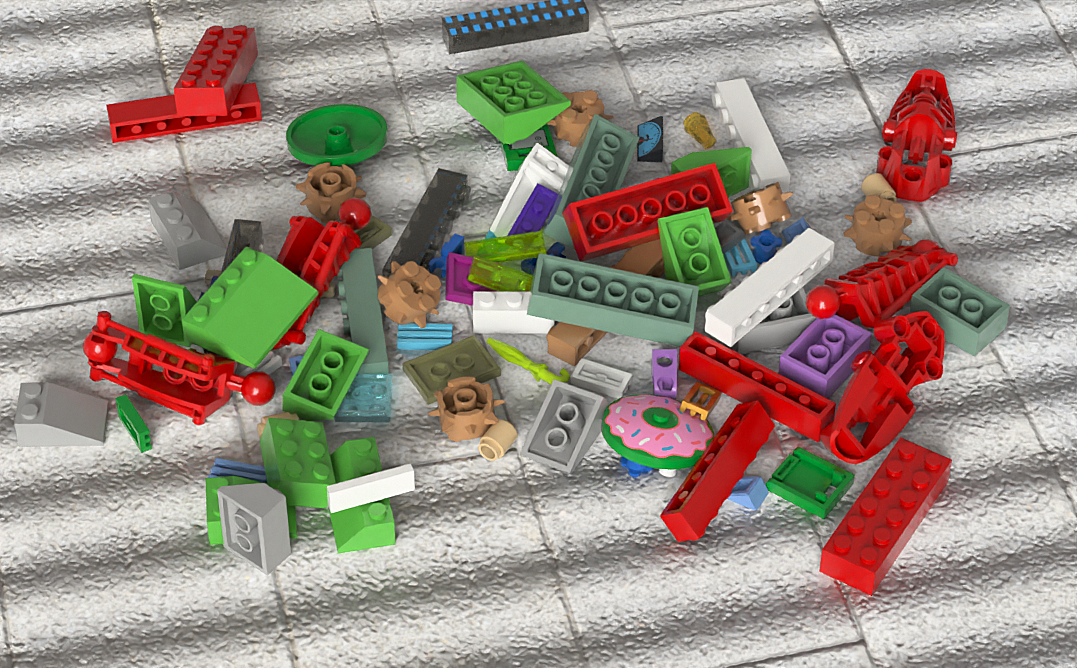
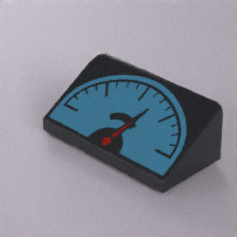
[637,116,663,162]

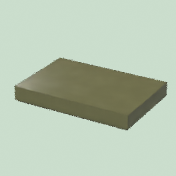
[402,335,501,405]

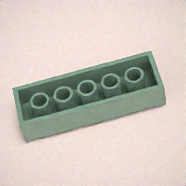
[543,114,640,250]
[527,253,699,347]

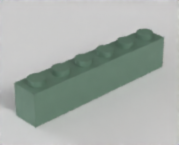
[337,248,389,384]

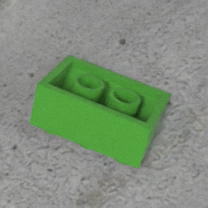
[282,329,369,421]

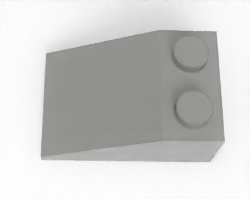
[520,379,609,474]
[14,382,109,447]

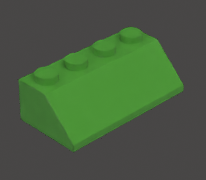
[328,437,395,554]

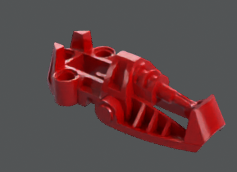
[876,69,958,202]
[820,311,945,465]

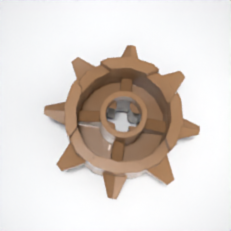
[546,90,614,147]
[296,163,366,223]
[727,182,793,235]
[843,195,912,257]
[377,261,441,329]
[428,377,505,442]

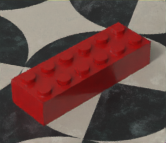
[174,25,258,116]
[562,163,733,262]
[819,437,952,596]

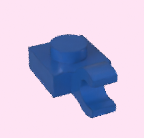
[429,233,465,278]

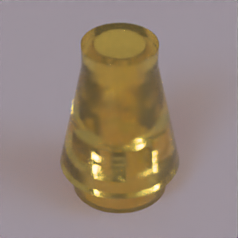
[683,112,717,149]

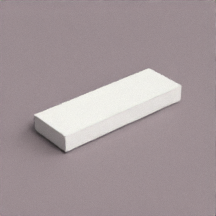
[327,464,415,513]

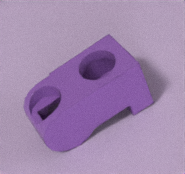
[651,349,677,399]

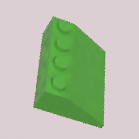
[457,61,571,144]
[182,247,318,369]

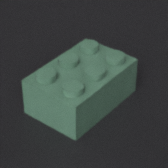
[909,267,1010,357]

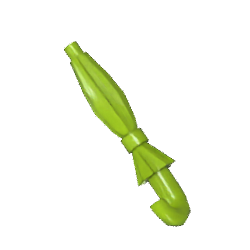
[486,337,570,385]

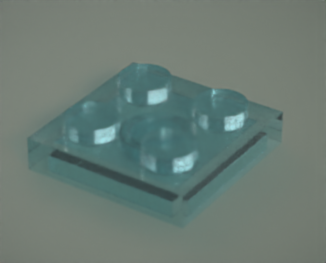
[334,374,393,422]

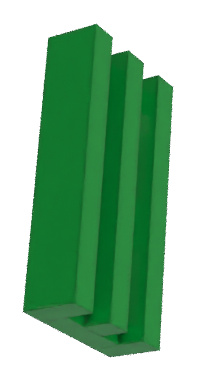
[115,394,152,453]

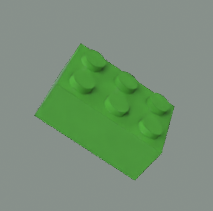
[259,418,336,508]

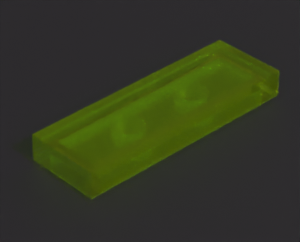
[464,231,546,263]
[467,255,533,292]

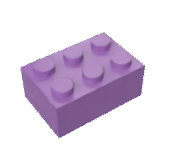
[778,314,872,399]

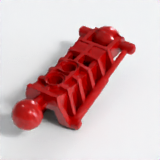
[272,197,372,350]
[805,239,958,329]
[83,311,276,425]

